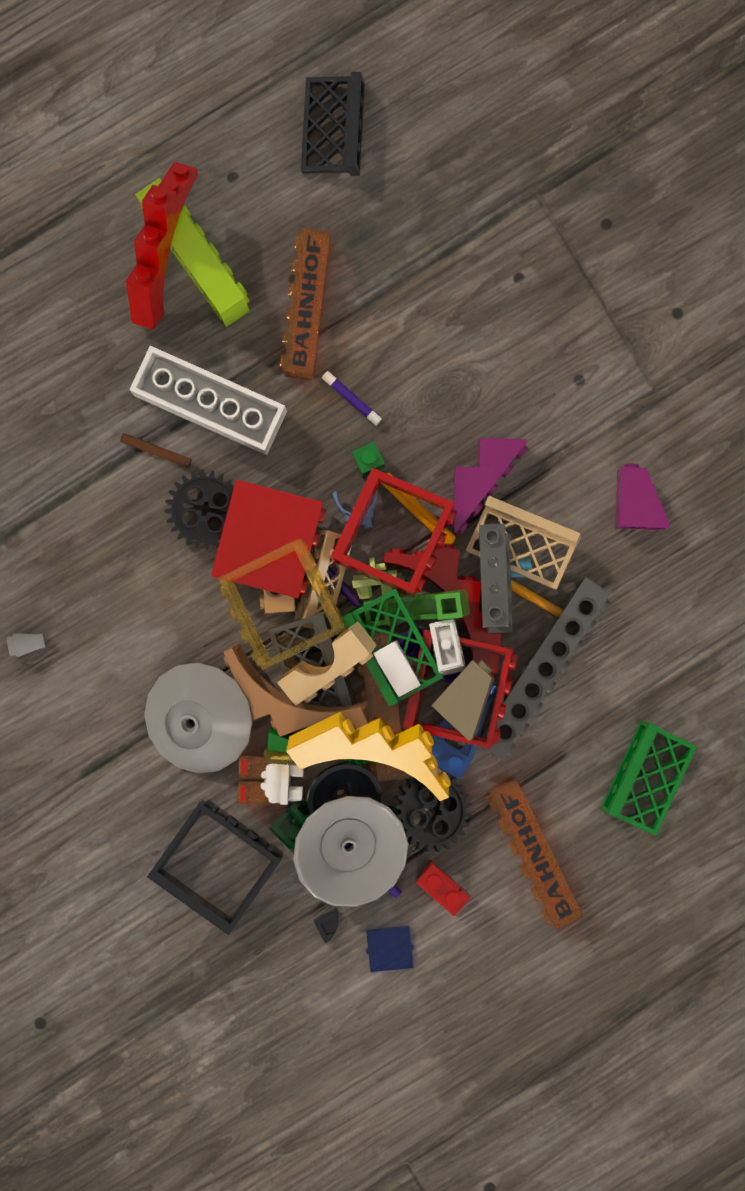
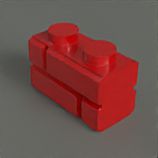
[415,860,470,916]

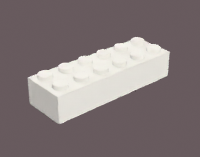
[130,346,287,455]

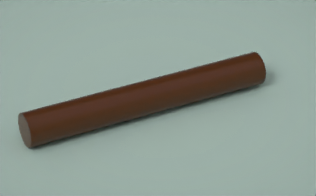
[120,433,192,468]

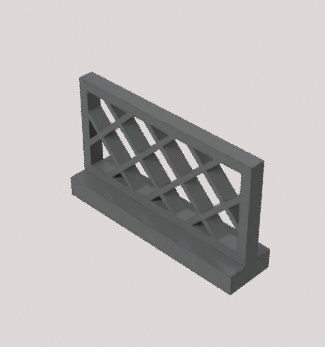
[268,610,356,707]

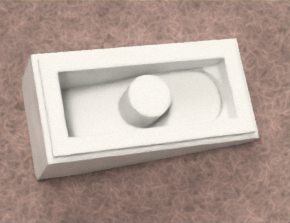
[429,618,466,675]
[373,641,421,697]

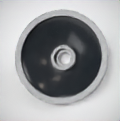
[307,762,381,815]

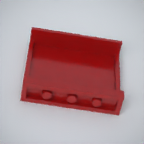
[211,479,326,599]

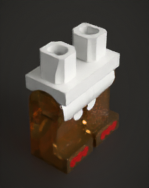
[237,754,305,805]

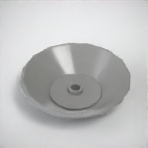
[144,662,253,774]
[293,796,408,907]

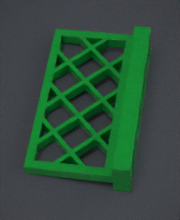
[341,589,444,707]
[600,720,697,836]

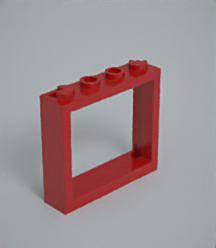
[331,468,457,597]
[402,629,518,749]

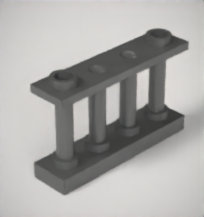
[479,523,513,634]

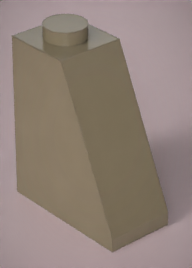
[431,660,494,741]

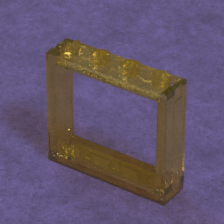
[218,538,347,670]

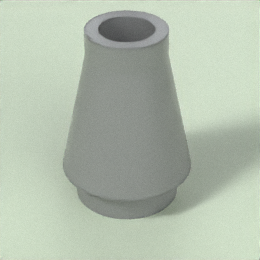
[7,633,45,657]

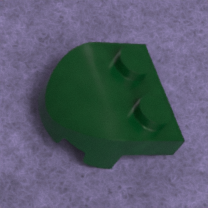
[269,802,310,854]

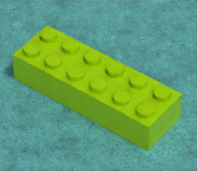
[135,178,250,328]

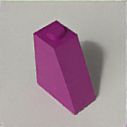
[615,463,669,531]

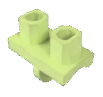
[352,557,398,599]

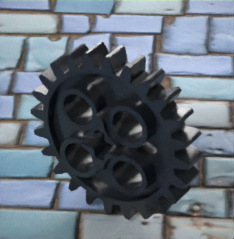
[165,469,234,550]
[392,773,472,852]

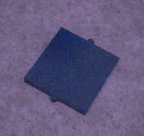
[366,926,414,972]

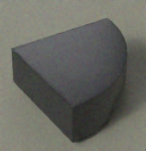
[313,908,338,943]

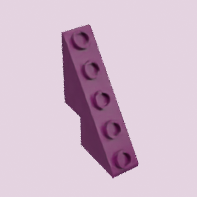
[452,438,528,536]

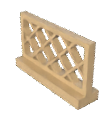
[466,496,581,590]

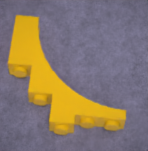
[286,712,451,801]

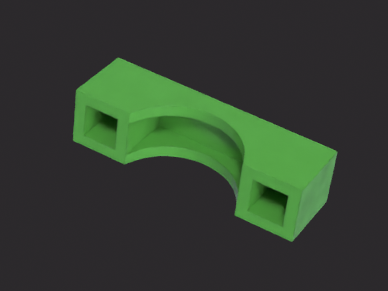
[363,589,470,626]

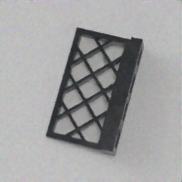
[301,72,365,176]

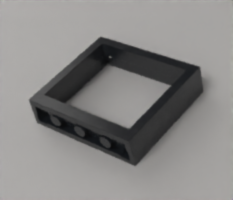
[147,800,282,935]

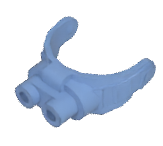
[333,490,378,529]

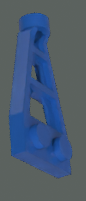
[431,684,498,780]

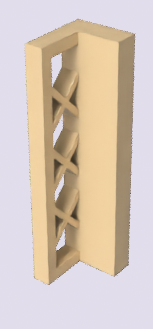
[293,529,352,629]

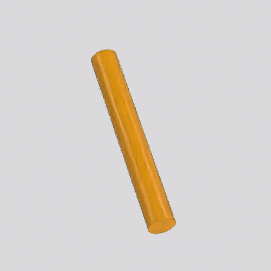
[511,579,563,617]

